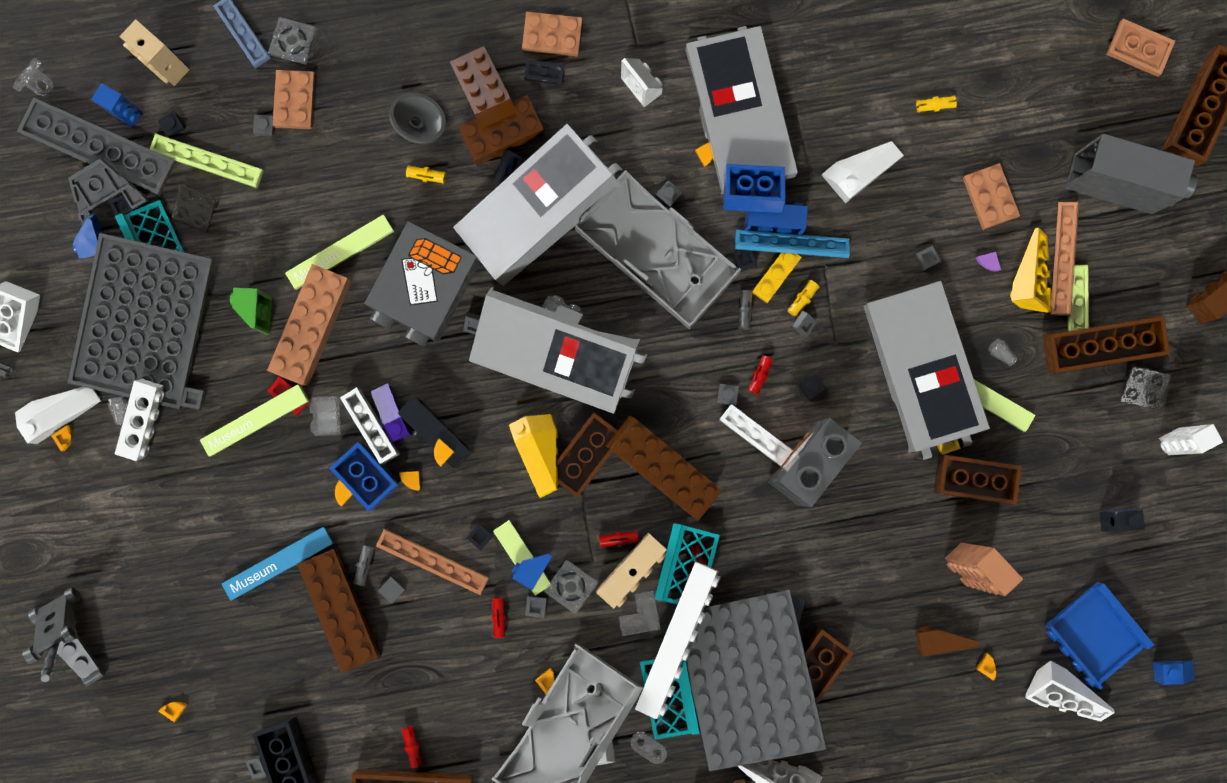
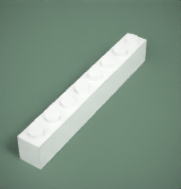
[635,562,720,719]

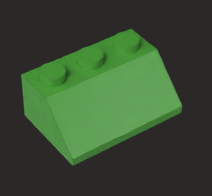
[230,288,272,335]

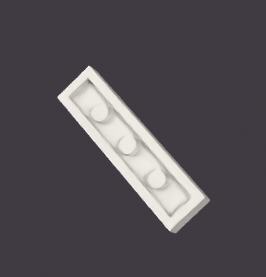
[720,404,793,466]

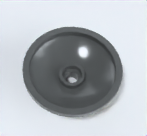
[389,93,446,144]

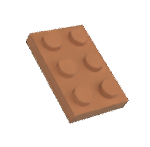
[522,12,582,56]
[1106,19,1175,77]
[273,70,315,129]
[963,163,1020,230]

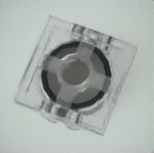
[268,17,317,65]
[544,560,598,614]

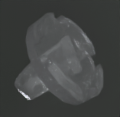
[13,57,53,96]

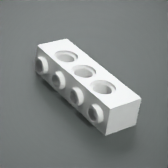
[115,379,164,461]
[340,388,400,464]
[1159,424,1223,455]

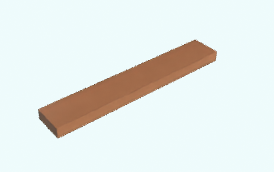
[1050,202,1079,316]
[376,529,489,595]

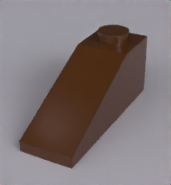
[914,625,981,657]

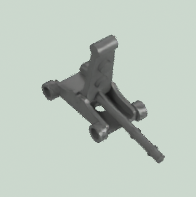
[23,587,105,686]

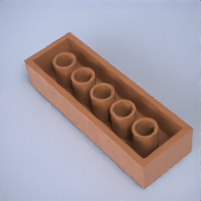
[267,264,352,386]
[945,543,1023,596]

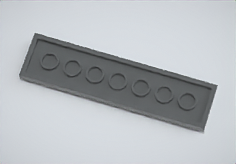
[17,97,176,196]

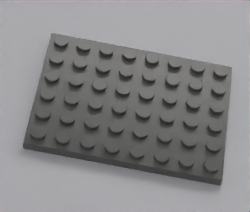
[68,233,214,409]
[686,590,827,771]

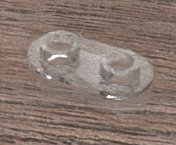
[631,732,667,764]

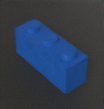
[91,83,142,127]

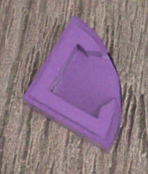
[976,252,1001,272]

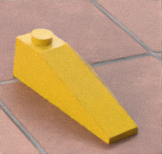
[1010,228,1052,313]
[509,414,558,498]

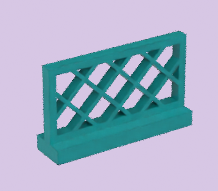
[115,200,184,252]
[654,523,720,605]
[640,659,701,739]

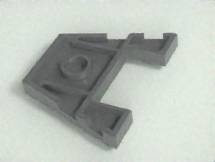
[68,159,149,229]

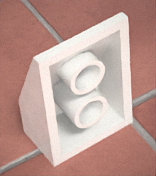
[621,58,663,107]
[0,281,40,352]

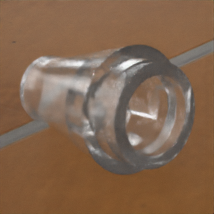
[988,339,1017,366]
[107,396,127,425]

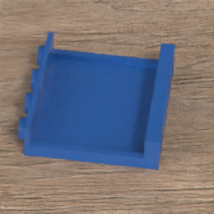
[1044,582,1154,689]

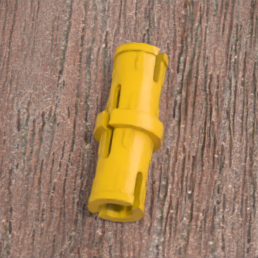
[916,96,957,112]
[406,165,446,184]
[787,280,820,317]

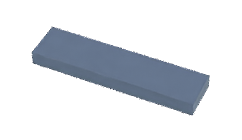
[213,0,271,69]

